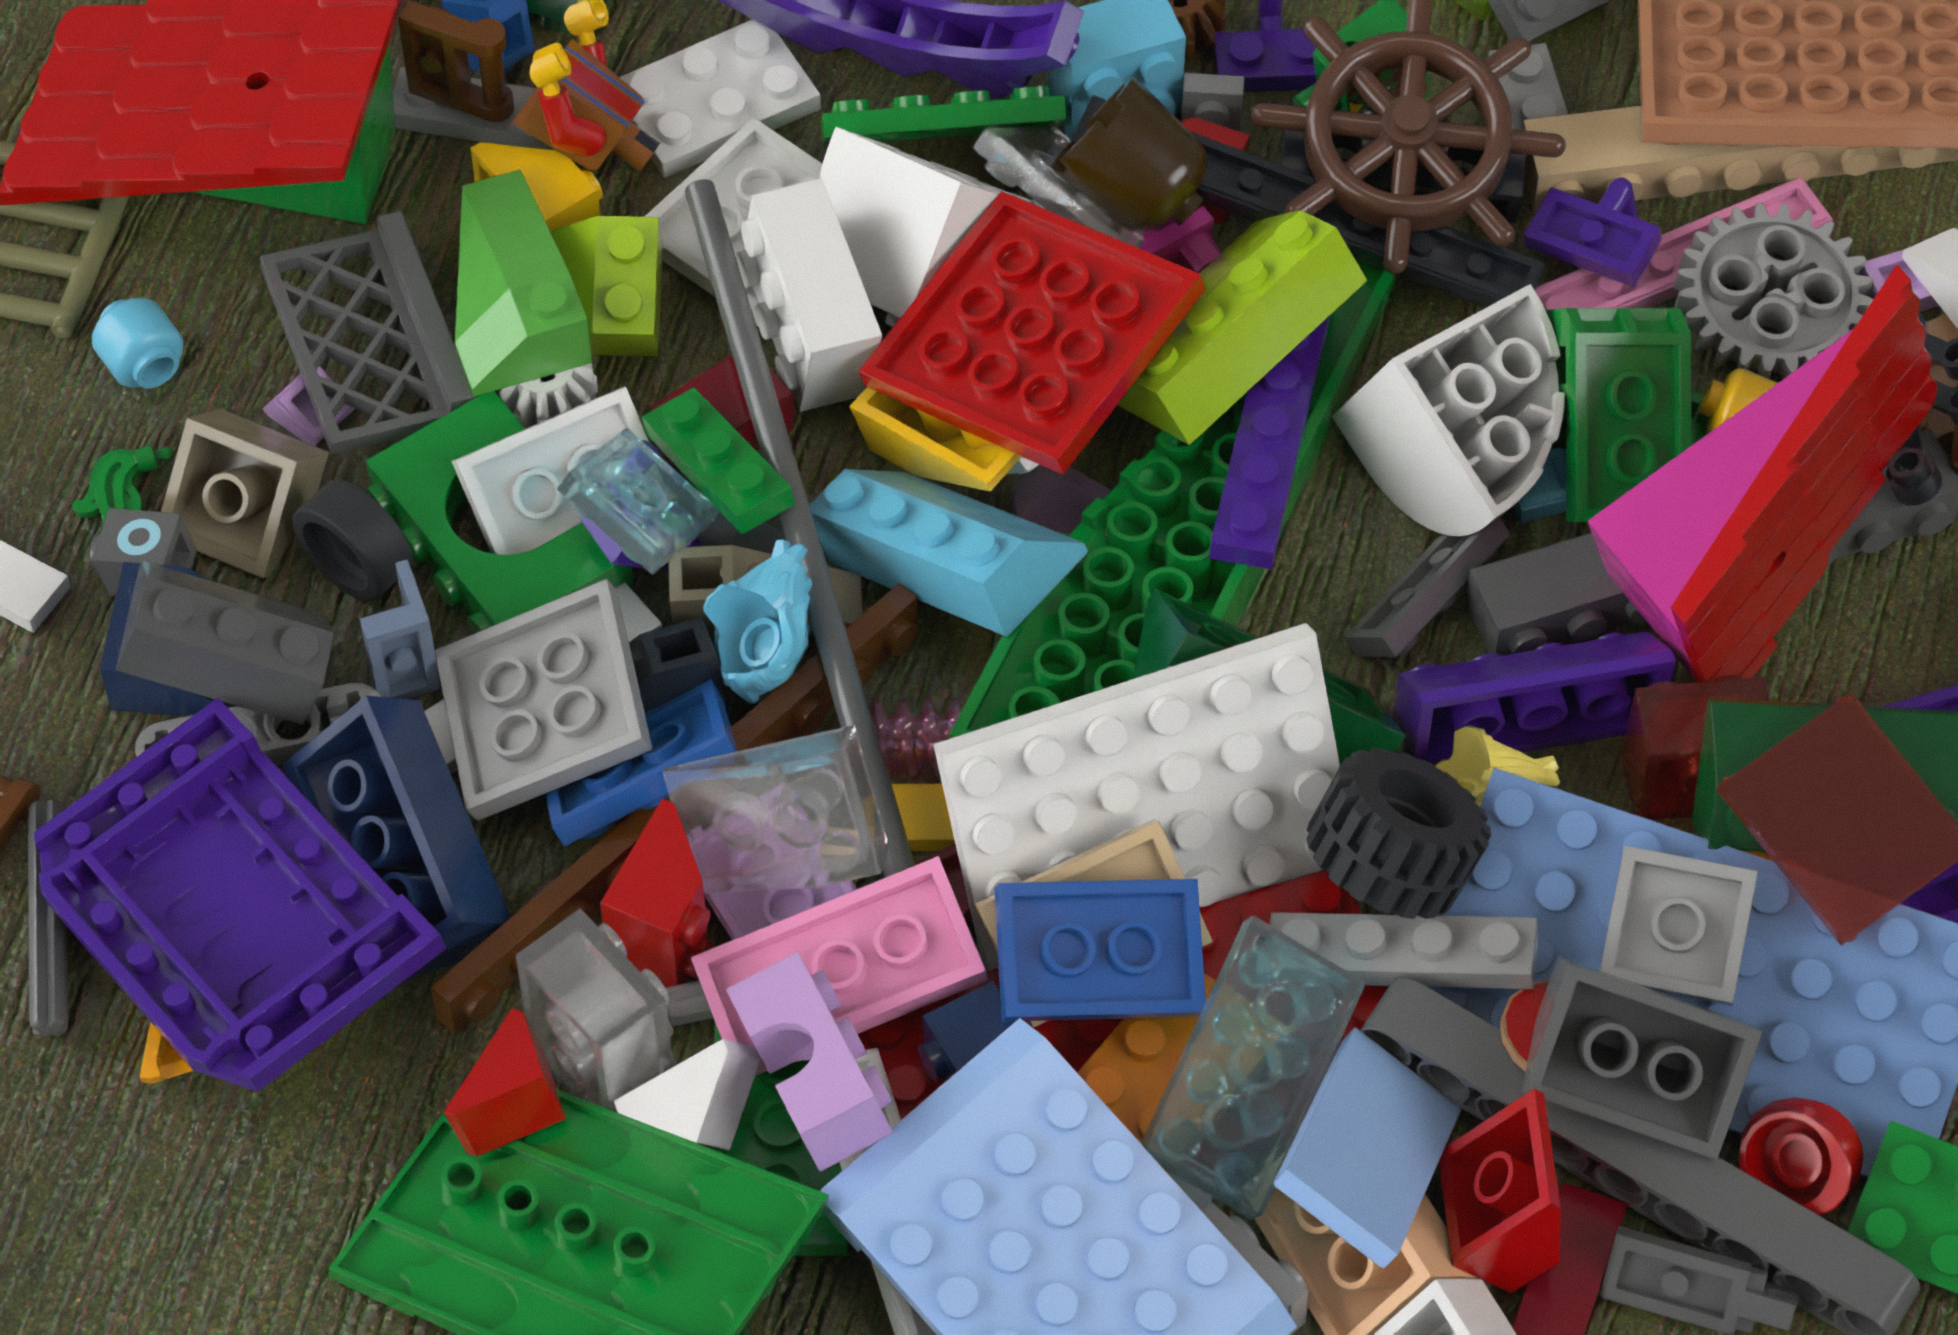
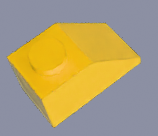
[470,142,603,231]

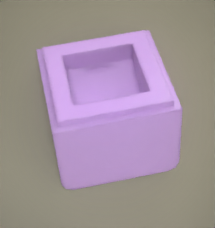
[262,367,355,446]

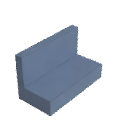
[360,560,441,699]

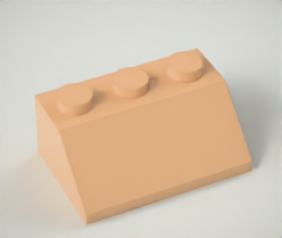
[1239,1144,1476,1335]

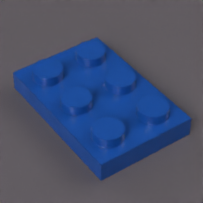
[545,679,739,847]
[994,879,1206,1022]

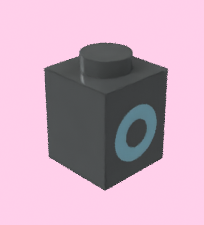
[90,508,197,596]

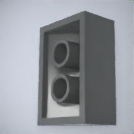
[116,561,334,725]
[1522,956,1763,1160]

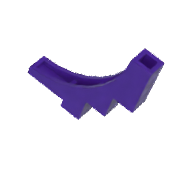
[718,0,1084,100]

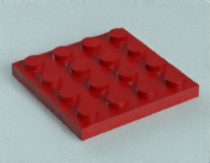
[858,191,1206,475]

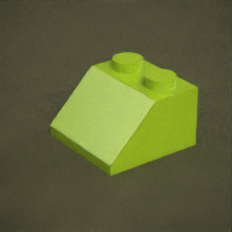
[550,216,664,356]

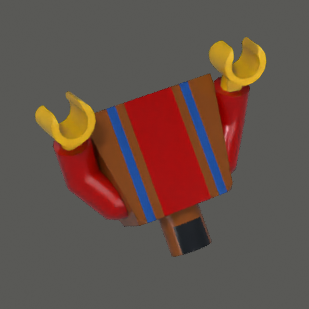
[512,0,660,172]

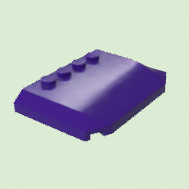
[33,698,447,1092]

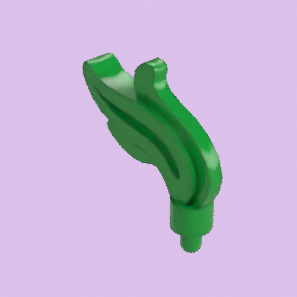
[72,445,173,525]

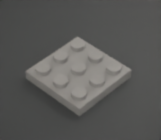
[435,579,652,821]

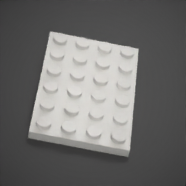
[933,623,1340,971]

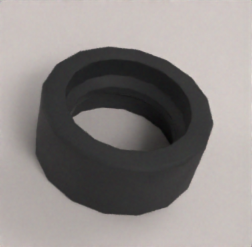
[293,480,412,601]

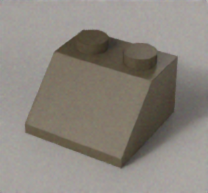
[161,409,329,578]

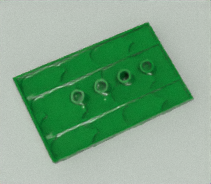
[328,1089,829,1335]

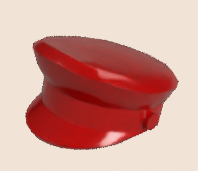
[1738,1097,1864,1216]

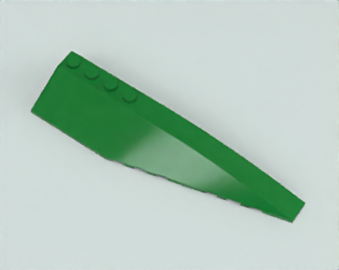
[949,259,1398,739]

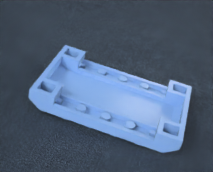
[820,1018,1297,1335]

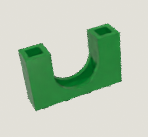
[365,391,634,634]

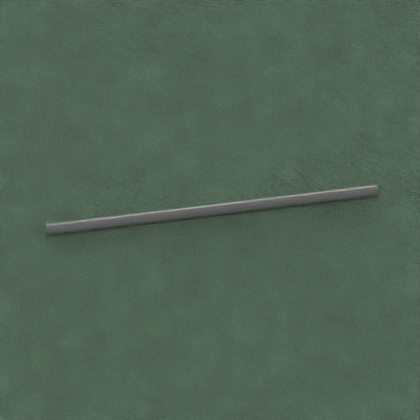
[685,179,915,878]

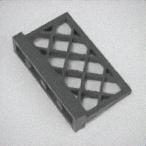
[260,211,475,455]

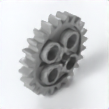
[1674,202,1874,380]

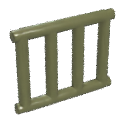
[0,141,130,339]

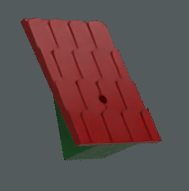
[0,0,403,224]

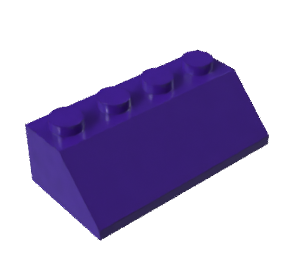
[1394,631,1676,766]

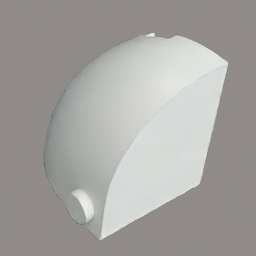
[819,127,1076,327]
[1332,284,1565,536]

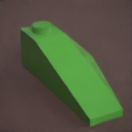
[455,169,592,397]

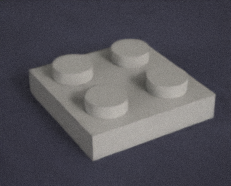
[1600,845,1758,1006]

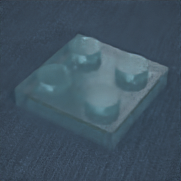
[557,427,720,575]

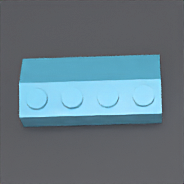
[809,469,1088,637]

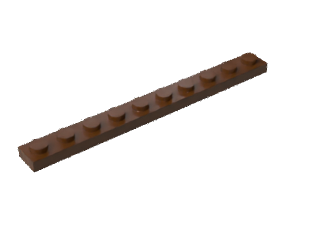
[431,583,918,1034]

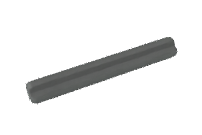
[28,799,68,1038]

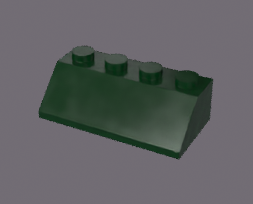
[1133,588,1406,766]
[1692,698,1958,862]

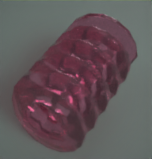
[870,698,962,780]

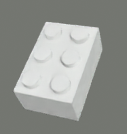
[736,178,882,412]

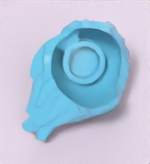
[703,540,812,704]

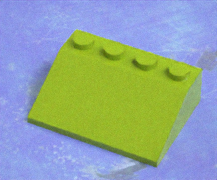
[1117,210,1367,445]

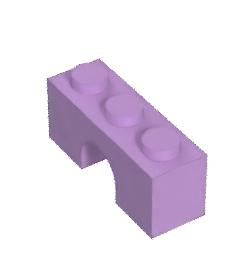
[726,952,893,1172]

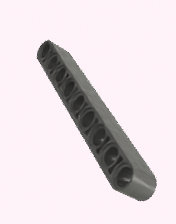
[1360,977,1920,1335]

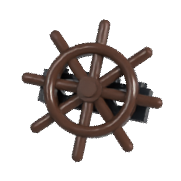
[1251,0,1566,275]

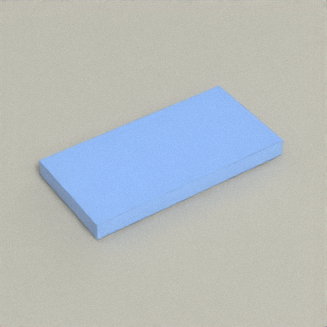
[1273,1027,1461,1269]

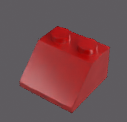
[600,798,713,991]
[1439,1088,1561,1293]

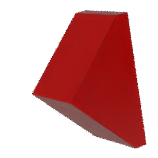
[444,1009,566,1157]

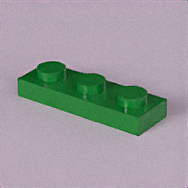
[641,388,795,534]

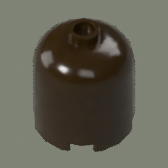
[1051,76,1208,233]

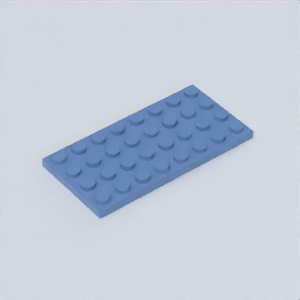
[1428,768,1958,1179]

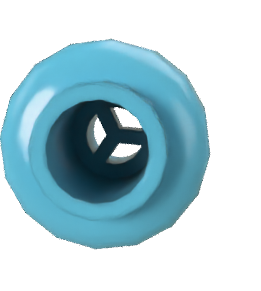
[92,297,184,389]

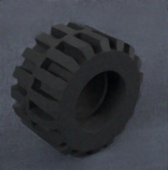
[1306,748,1491,919]

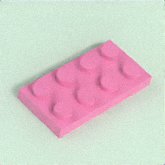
[691,856,989,1076]

